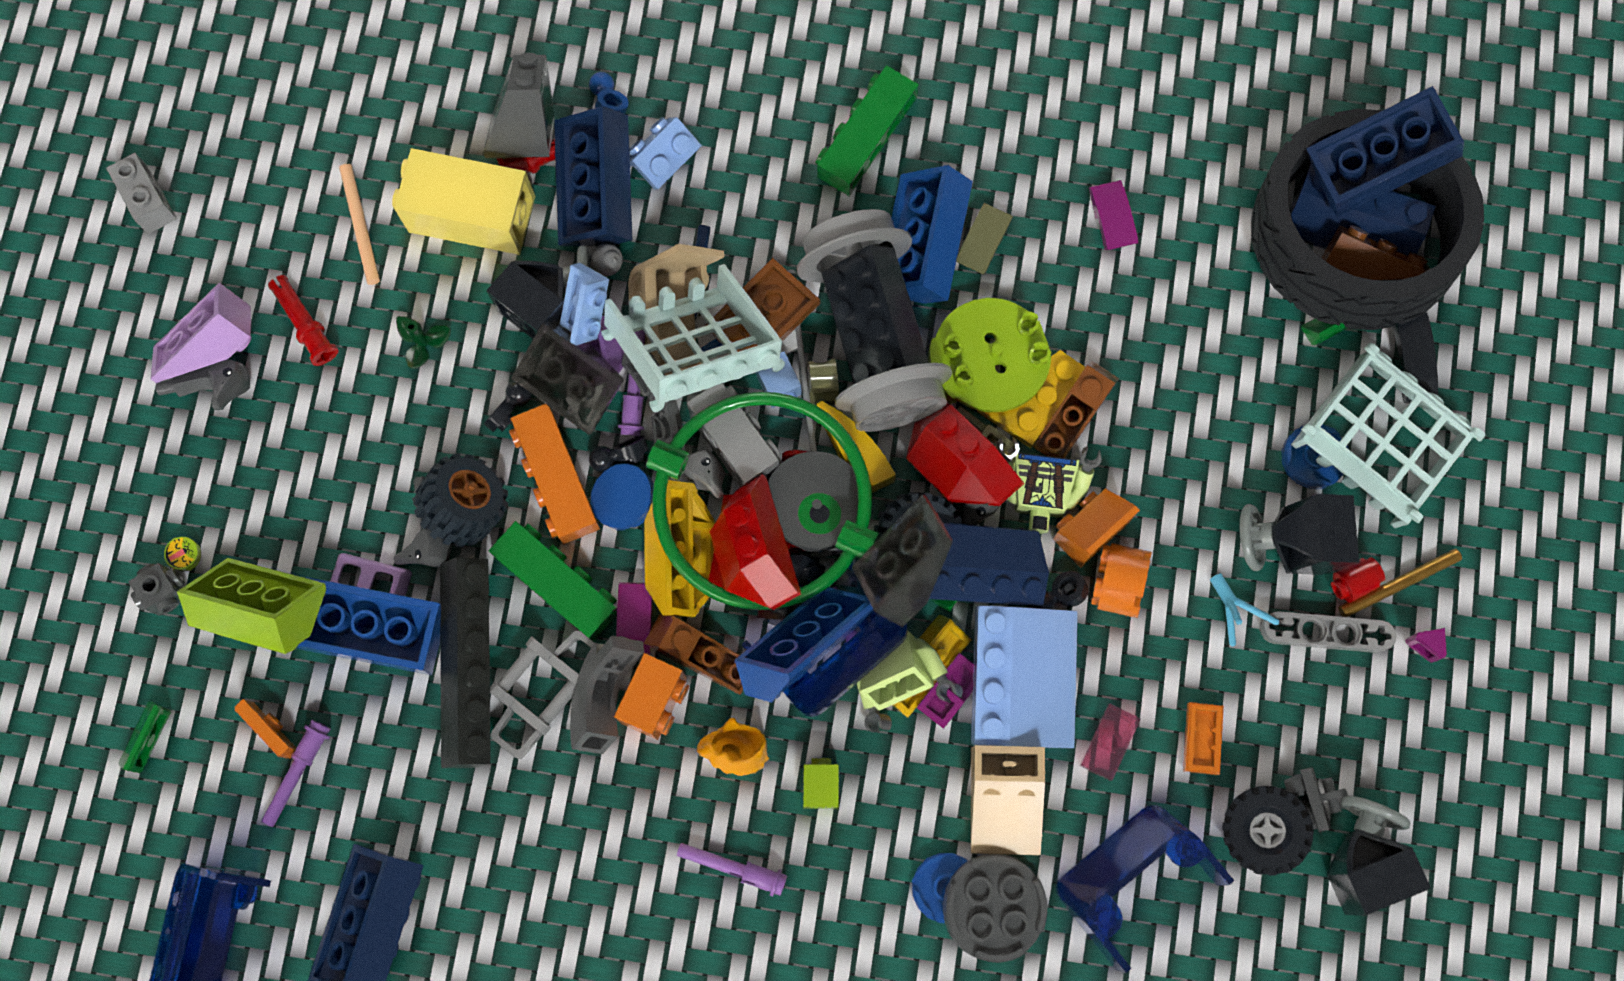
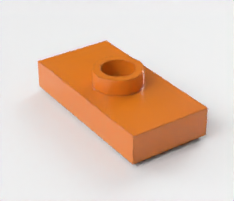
[234,699,296,759]
[1183,702,1224,775]

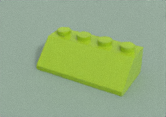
[177,558,326,654]

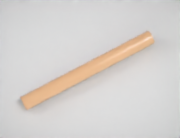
[339,164,380,285]

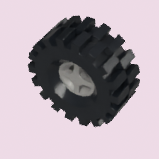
[1222,785,1314,876]

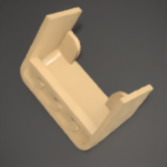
[628,244,724,394]

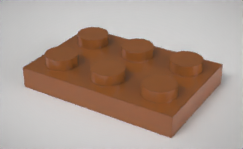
[705,258,820,352]

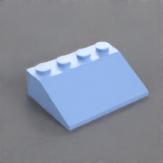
[971,606,1078,748]

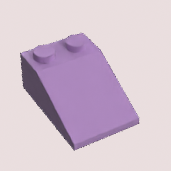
[151,283,251,383]

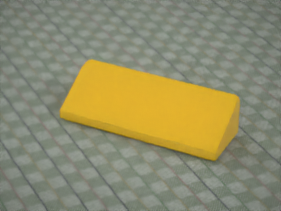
[892,615,971,718]

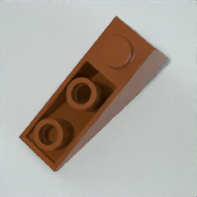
[1321,225,1430,280]
[1032,361,1119,458]
[644,614,743,695]

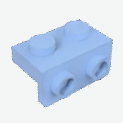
[629,117,702,190]
[560,263,609,345]

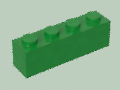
[815,65,919,196]
[488,521,617,642]

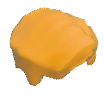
[696,718,769,776]

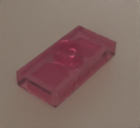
[1079,703,1141,781]

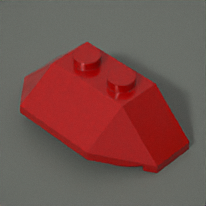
[906,403,1024,506]
[710,474,801,610]

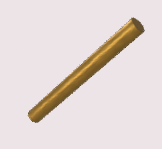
[1338,548,1462,617]

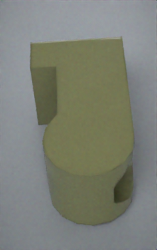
[807,358,839,406]

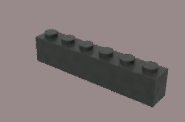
[440,557,491,768]

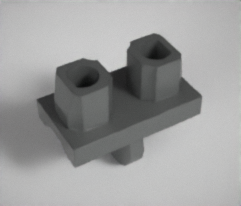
[1284,767,1348,832]

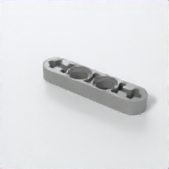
[1260,612,1397,653]

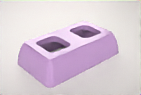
[330,553,412,596]

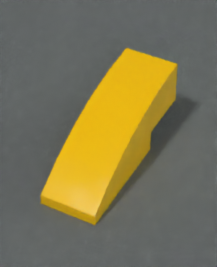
[817,401,896,493]

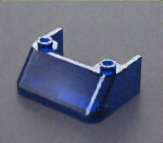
[741,562,908,717]
[1056,805,1235,973]
[149,863,271,981]

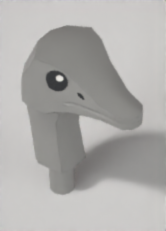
[669,450,726,498]

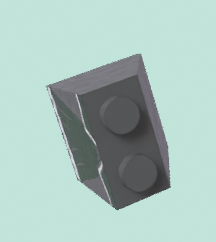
[484,53,555,158]

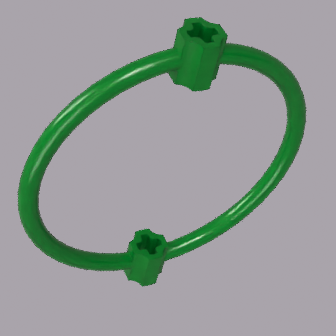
[646,392,878,610]

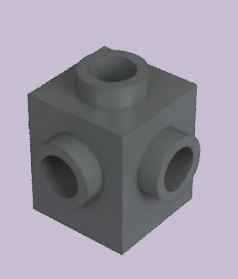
[128,563,184,616]

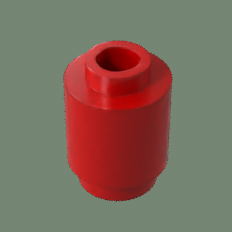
[1331,557,1385,603]

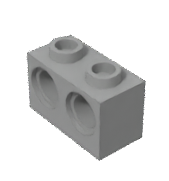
[106,153,177,234]

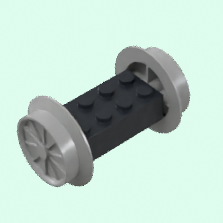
[796,209,952,432]

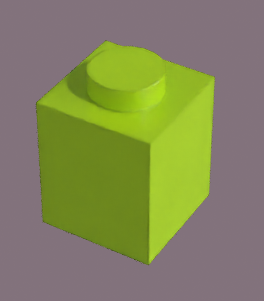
[804,758,839,809]

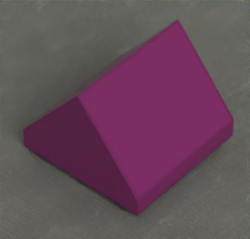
[1405,628,1447,663]

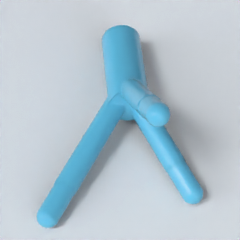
[1210,574,1279,647]

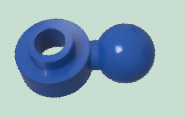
[589,72,629,114]

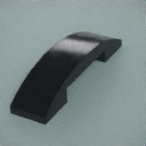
[1378,279,1438,403]

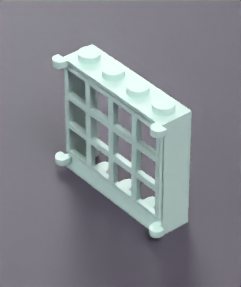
[601,264,785,412]
[1291,343,1485,528]

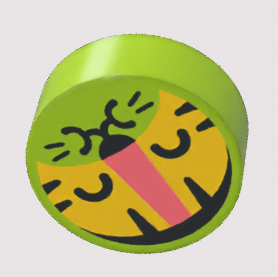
[164,537,202,572]

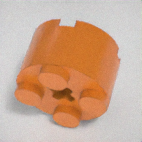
[1091,543,1152,618]

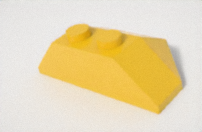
[644,480,715,617]

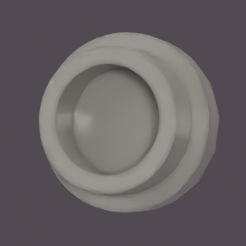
[590,243,622,276]

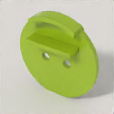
[928,298,1051,412]

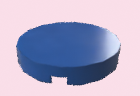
[1281,424,1349,489]
[591,464,654,531]
[912,853,968,923]

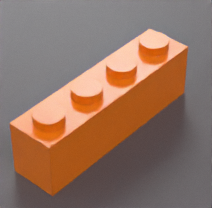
[509,403,600,545]

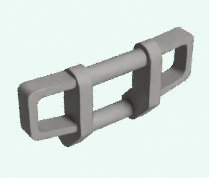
[490,631,595,759]

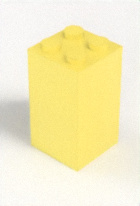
[392,148,535,255]

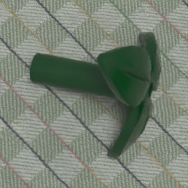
[396,316,451,369]

